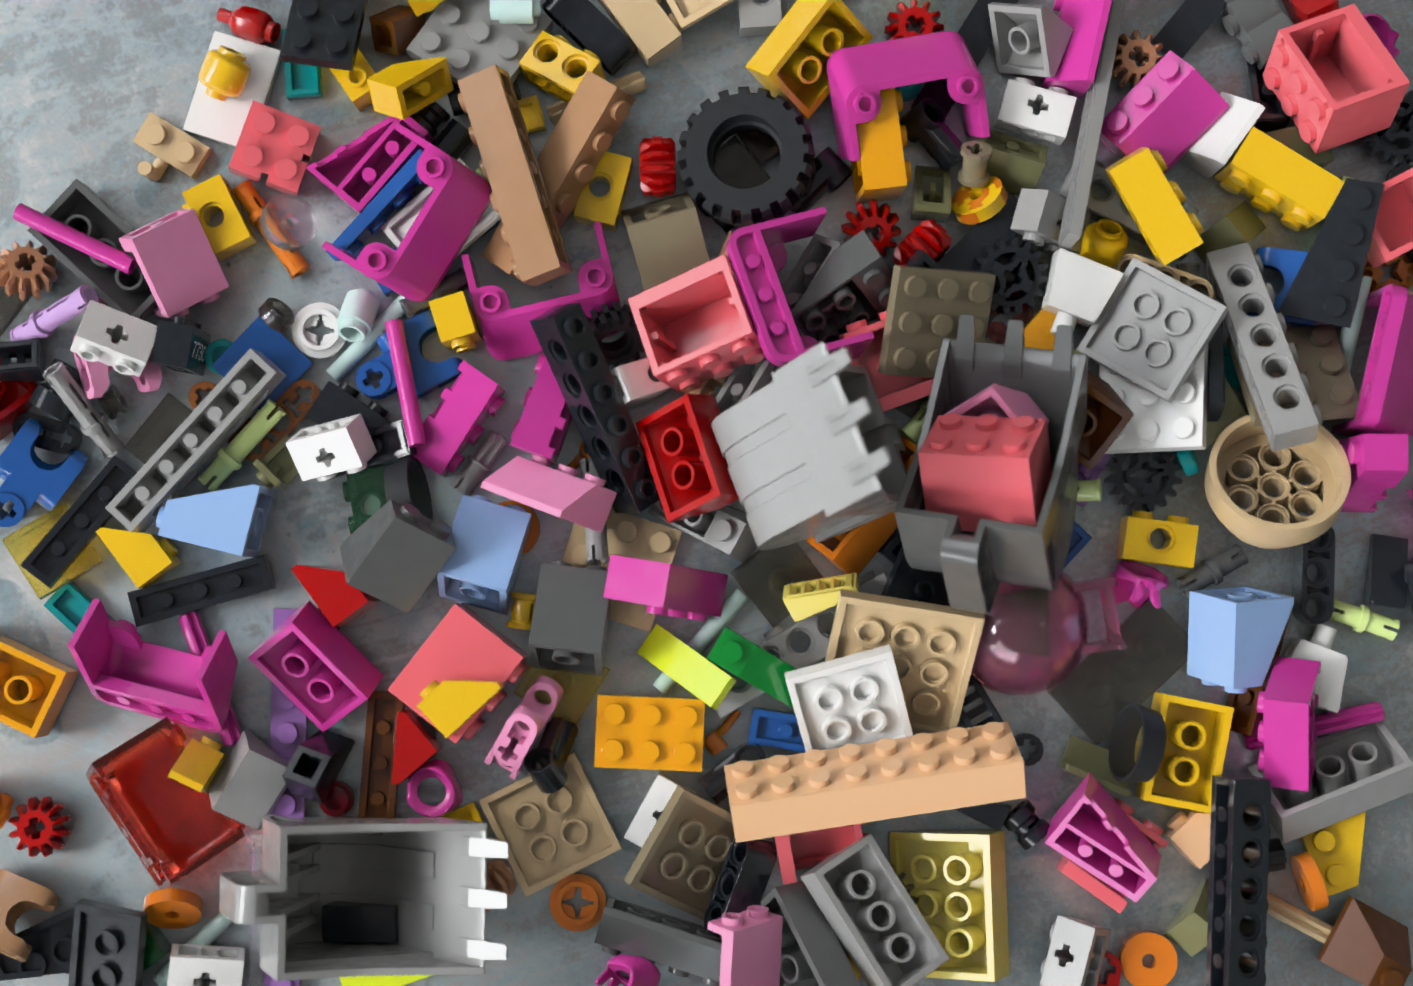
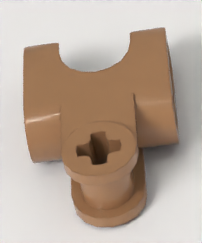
[0,869,60,962]

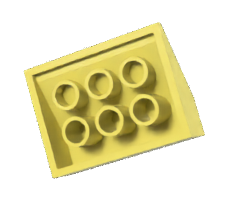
[889,829,1010,982]

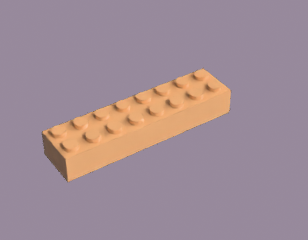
[724,721,1026,843]

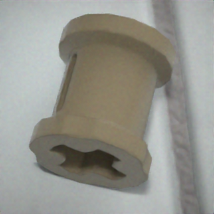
[958,140,993,188]

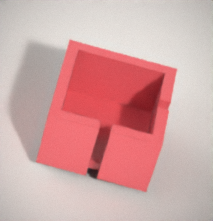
[229,100,321,197]
[1368,168,1413,269]

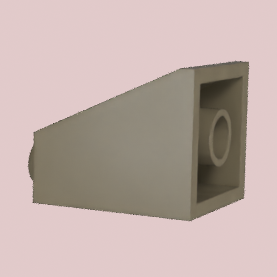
[621,192,710,291]

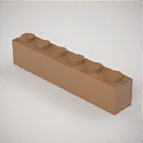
[457,64,573,287]
[481,70,636,277]

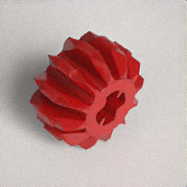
[884,0,944,40]
[639,136,676,197]
[841,199,902,257]
[892,219,952,266]
[8,796,72,857]

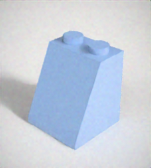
[156,484,275,557]
[437,495,531,615]
[1187,585,1294,694]

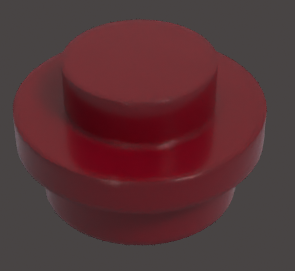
[319,781,355,817]

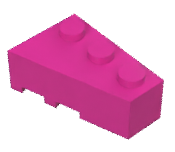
[305,116,434,214]
[510,354,573,464]
[413,360,506,477]
[1338,434,1409,513]
[603,555,728,622]
[1257,656,1321,792]
[1045,772,1161,903]

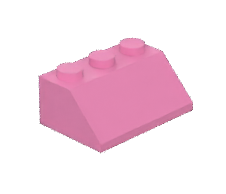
[480,455,617,533]

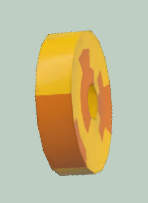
[951,176,1008,225]

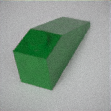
[707,626,797,709]

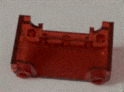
[86,717,246,889]

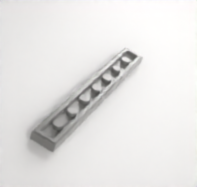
[1058,0,1125,249]

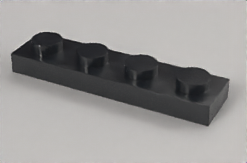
[20,455,137,589]
[127,554,276,627]

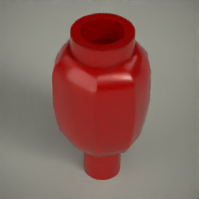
[216,6,281,45]

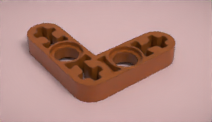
[188,379,322,462]

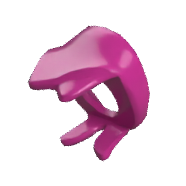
[1110,560,1169,609]
[406,759,463,817]
[595,954,661,986]

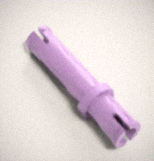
[9,284,98,341]

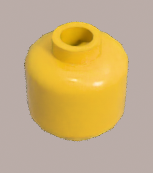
[198,45,251,101]
[1078,219,1129,269]

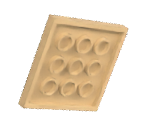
[825,589,985,734]

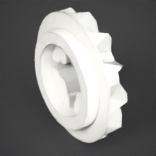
[292,302,346,359]

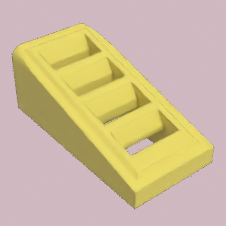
[783,572,860,622]

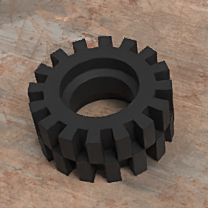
[586,302,645,369]

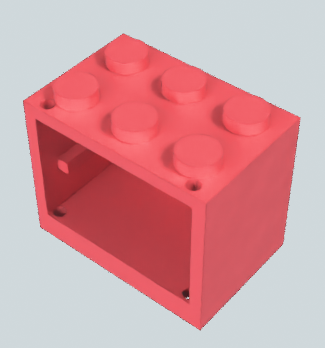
[1262,4,1411,154]
[628,254,765,393]
[918,413,1053,532]
[387,603,530,744]

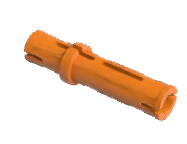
[232,180,311,279]

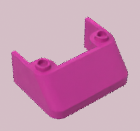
[827,31,990,161]
[322,123,492,302]
[726,206,874,367]
[461,222,622,362]
[1331,284,1413,437]
[67,598,238,732]

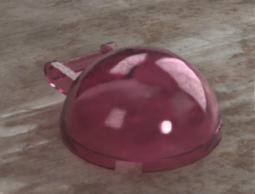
[971,571,1127,695]

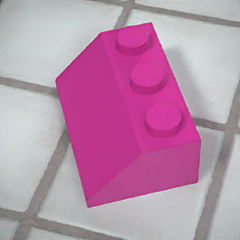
[1037,0,1112,99]
[1100,50,1230,174]
[248,600,384,732]

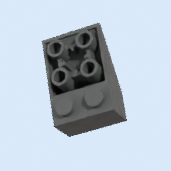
[791,229,893,344]

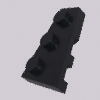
[0,907,74,981]

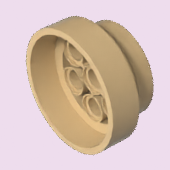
[1204,415,1351,549]

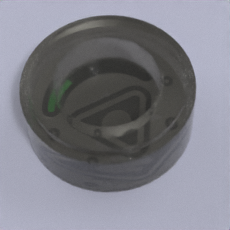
[258,298,295,332]

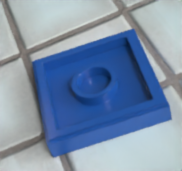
[211,315,313,410]

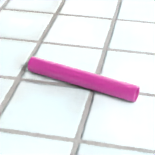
[13,203,137,275]
[385,319,426,448]

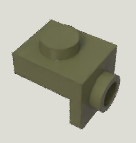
[253,434,299,490]

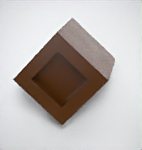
[369,4,425,56]

